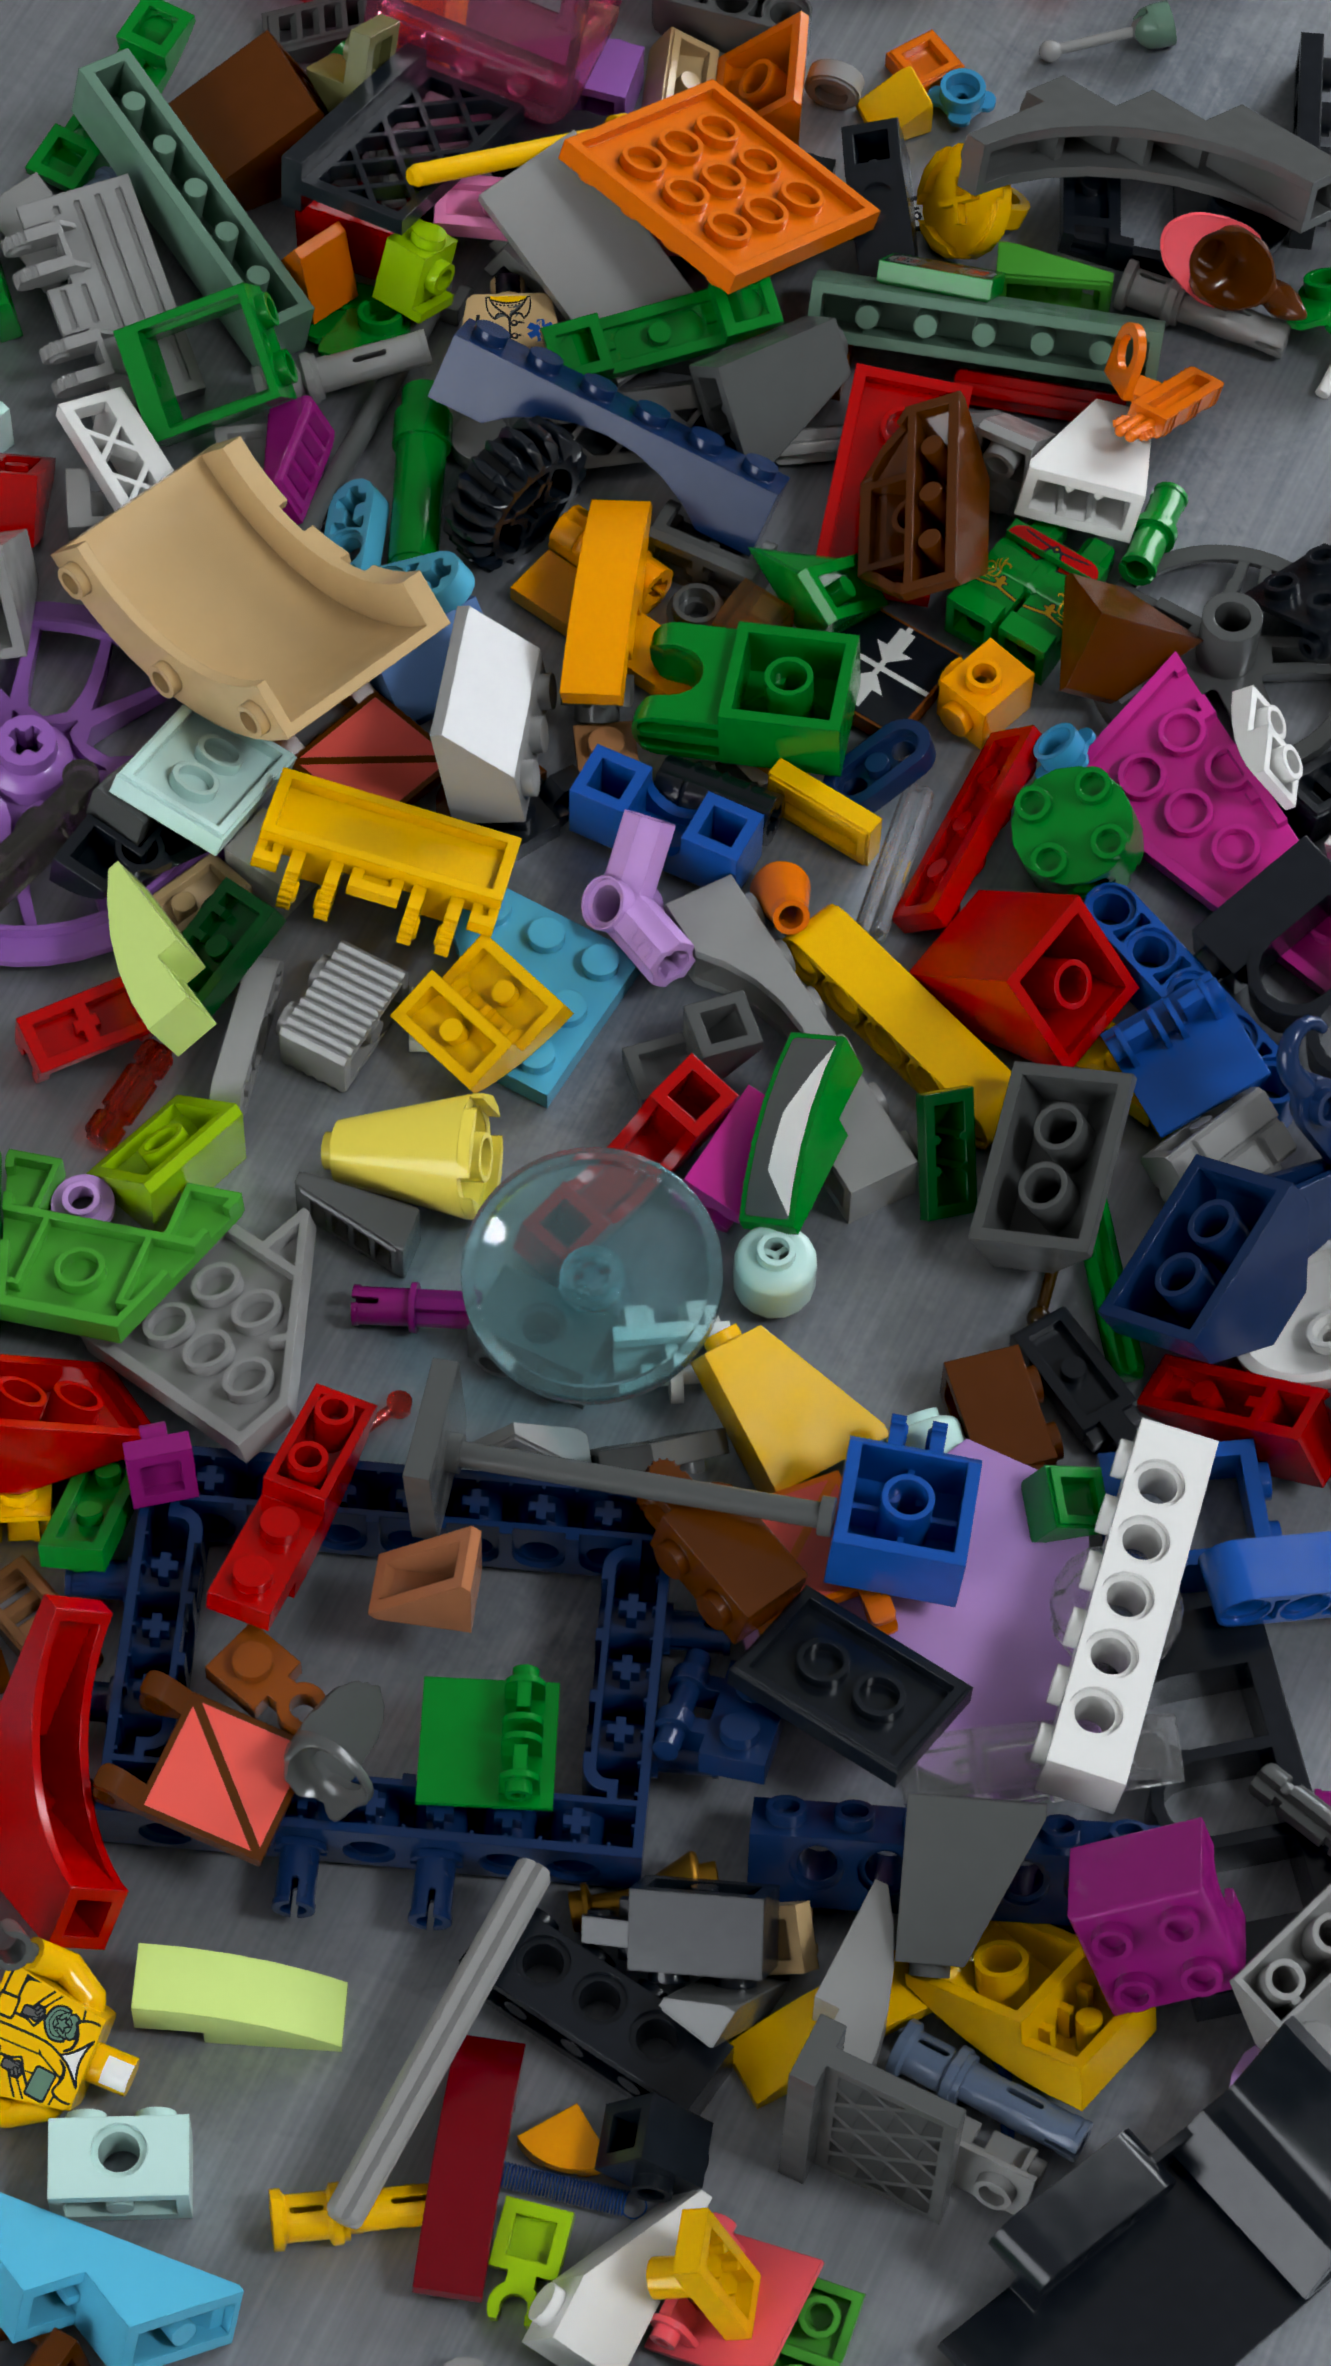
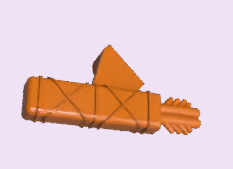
[1104,322,1224,442]

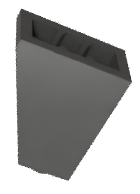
[689,316,852,462]
[895,1792,1047,1978]

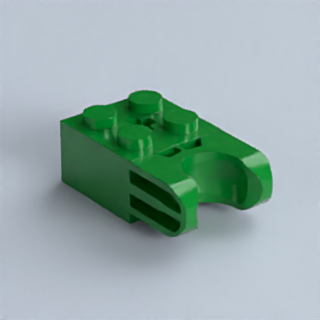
[631,621,861,777]

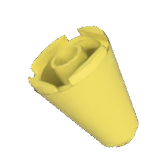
[321,1093,503,1221]

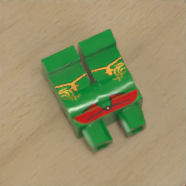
[944,518,1115,686]

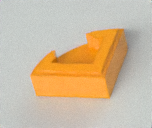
[517,2103,601,2177]

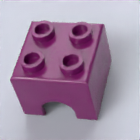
[1067,1817,1246,2016]

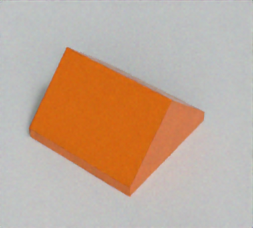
[716,10,809,146]

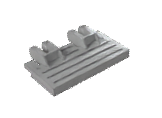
[0,173,206,424]

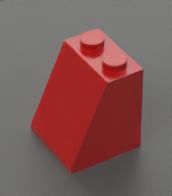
[909,890,1139,1067]

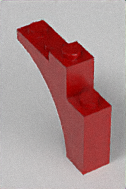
[0,1594,129,1950]

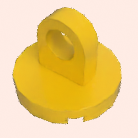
[917,143,1030,260]

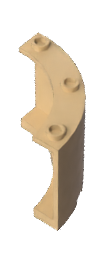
[51,436,451,741]

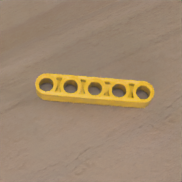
[782,904,1012,1149]

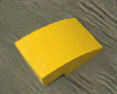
[905,1921,1157,2111]

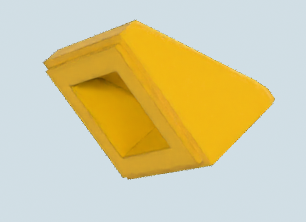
[856,66,933,140]

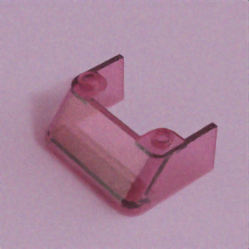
[364,0,621,124]

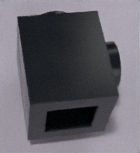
[594,2092,714,2203]

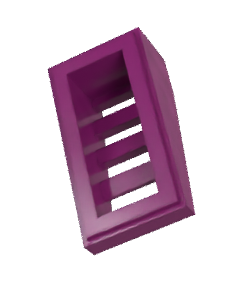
[264,395,335,525]

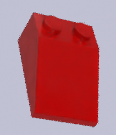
[0,1354,151,1494]

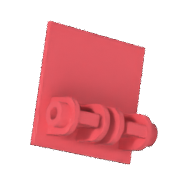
[644,2212,825,2366]

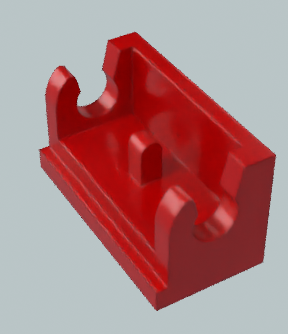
[15,976,154,1084]

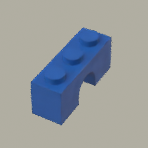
[569,744,764,890]

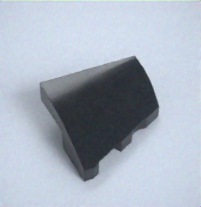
[49,814,208,899]

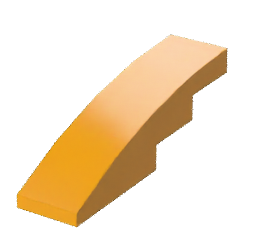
[559,499,652,706]

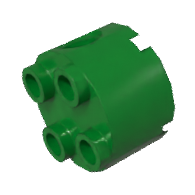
[1011,766,1144,902]

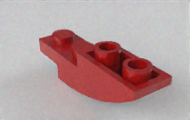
[206,1383,378,1631]

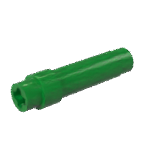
[387,379,453,564]

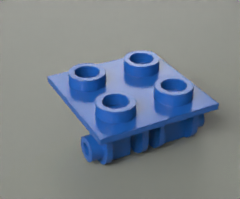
[1100,971,1272,1139]

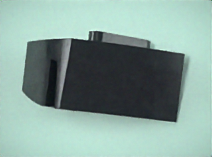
[937,2016,1331,2366]

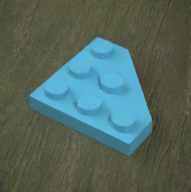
[453,888,640,1108]

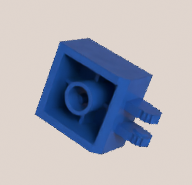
[823,1413,982,1607]

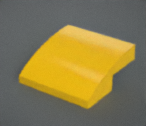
[390,934,574,1093]

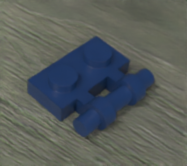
[652,1648,786,1785]

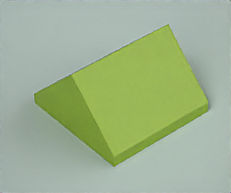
[86,1094,247,1232]

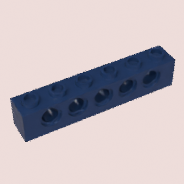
[747,1795,1161,1926]

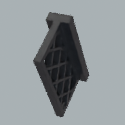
[281,42,525,236]

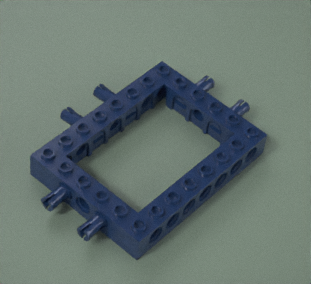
[64,1446,731,1930]

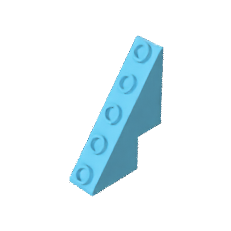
[0,2192,244,2366]

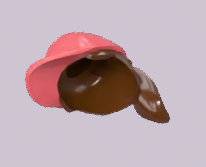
[1160,212,1307,321]

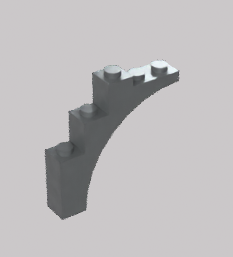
[957,75,1331,234]

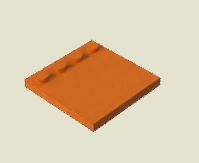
[558,79,881,294]

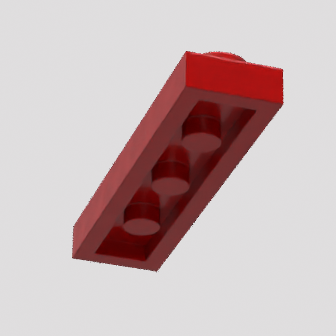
[890,725,1042,934]

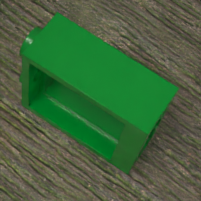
[113,282,298,447]

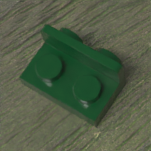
[182,877,287,1017]

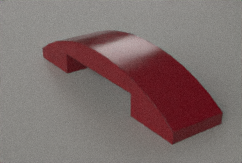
[412,2035,526,2303]

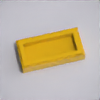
[767,758,882,866]

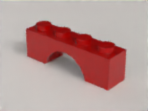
[510,1053,739,1290]

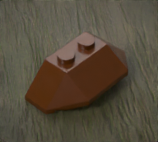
[857,390,990,601]

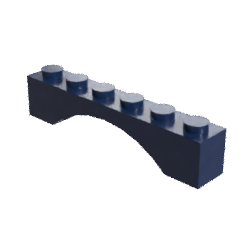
[428,318,790,557]

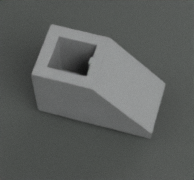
[977,412,1057,521]

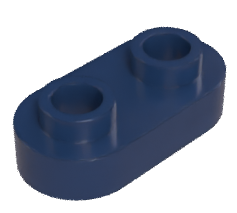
[823,719,936,813]

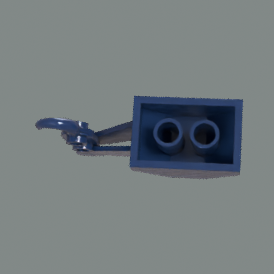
[1097,1015,1331,1364]

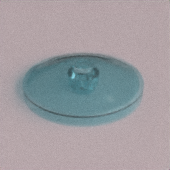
[460,1147,724,1405]

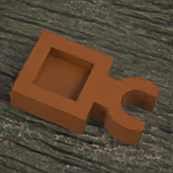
[205,1624,326,1735]

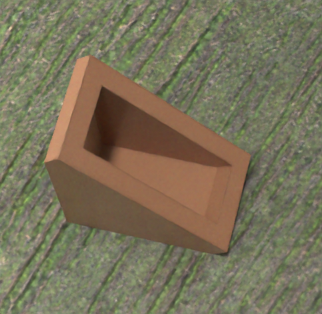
[368,1526,482,1633]

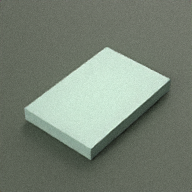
[109,704,297,856]

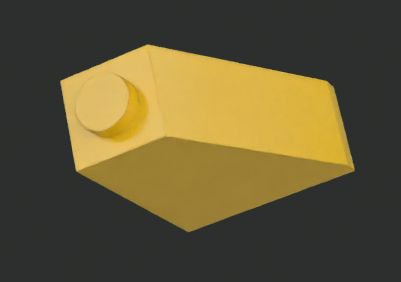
[690,1323,888,1493]

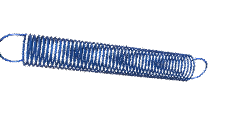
[501,2161,647,2219]

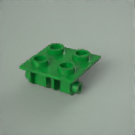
[415,1664,560,1811]

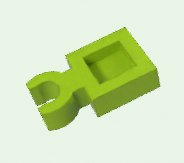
[487,2195,576,2329]

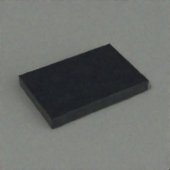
[727,1585,973,1788]

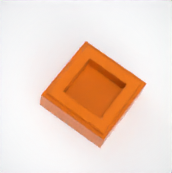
[885,29,965,94]

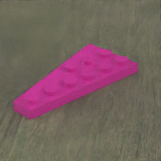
[1087,651,1331,996]

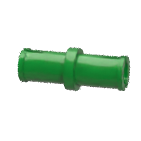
[1118,482,1189,586]

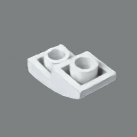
[1231,685,1303,810]

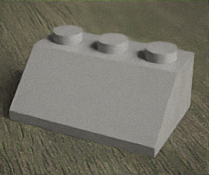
[430,606,557,823]

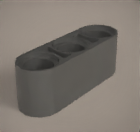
[652,0,812,56]

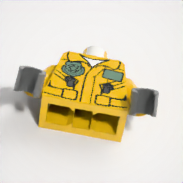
[0,1918,141,2128]

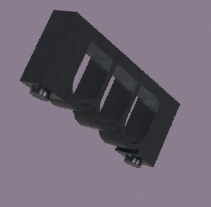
[1192,835,1331,1079]
[1094,1606,1331,2022]

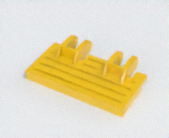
[250,767,522,957]

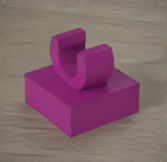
[122,1421,200,1509]

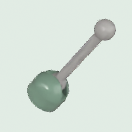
[1039,0,1177,63]

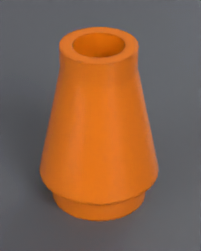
[750,861,811,935]

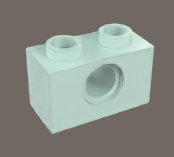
[47,2107,193,2222]

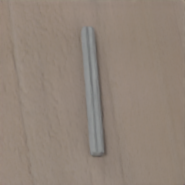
[327,1858,550,2230]

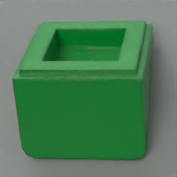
[1021,1465,1106,1543]

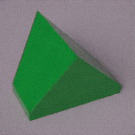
[748,547,889,633]

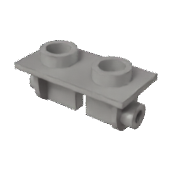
[952,2115,1049,2215]

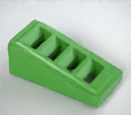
[995,241,1114,312]

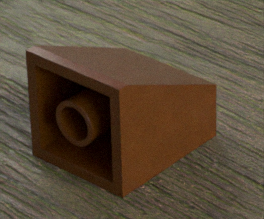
[168,30,363,212]

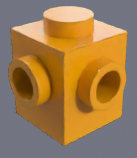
[937,637,1035,750]

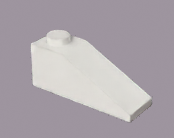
[522,2190,712,2366]

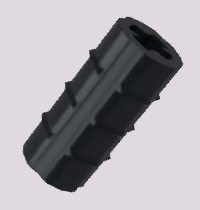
[654,754,785,846]

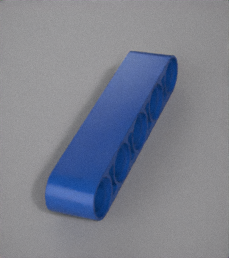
[1084,882,1293,1128]
[1198,1531,1331,1627]

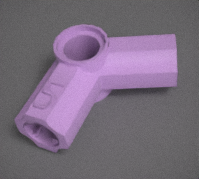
[581,809,696,987]

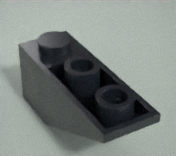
[841,117,919,277]

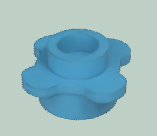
[928,68,996,127]
[1033,723,1096,779]

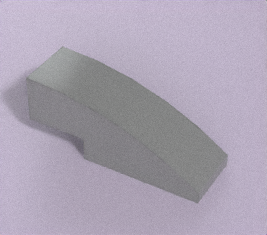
[812,1879,894,2066]

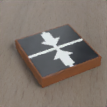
[840,609,963,736]

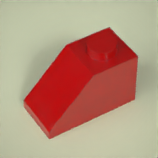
[0,453,56,548]

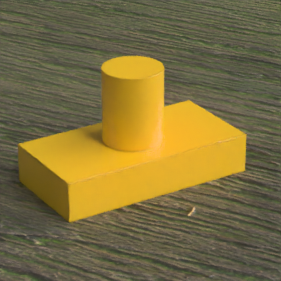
[646,2208,761,2341]

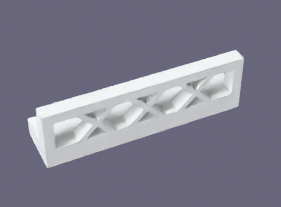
[56,386,174,511]

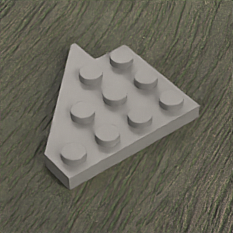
[81,1207,317,1463]

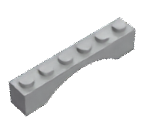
[665,874,918,1224]

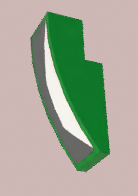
[739,1032,864,1235]

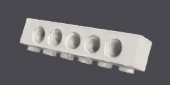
[1029,1417,1219,1814]

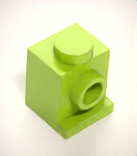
[372,219,458,324]

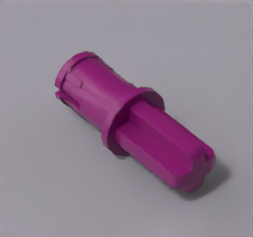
[351,1282,481,1334]

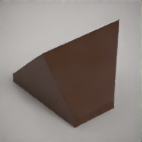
[1059,573,1203,704]

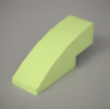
[107,861,217,1057]
[131,1943,348,2052]

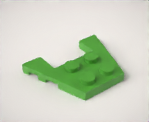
[0,1149,245,1344]

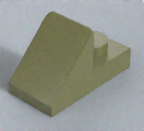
[306,14,400,112]

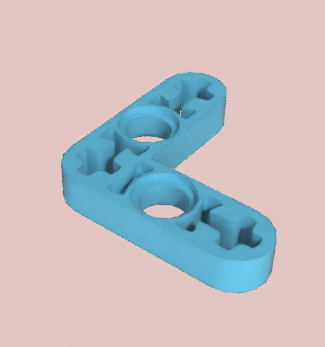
[324,478,475,613]

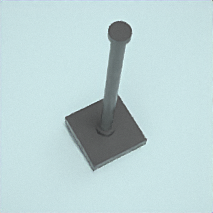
[403,1358,837,1539]

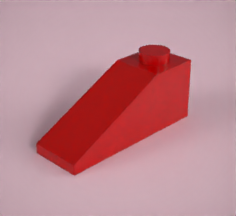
[1137,1354,1331,1488]

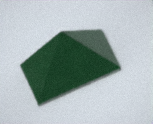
[916,1085,977,1222]

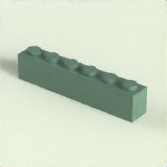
[71,48,315,368]
[808,269,1166,384]

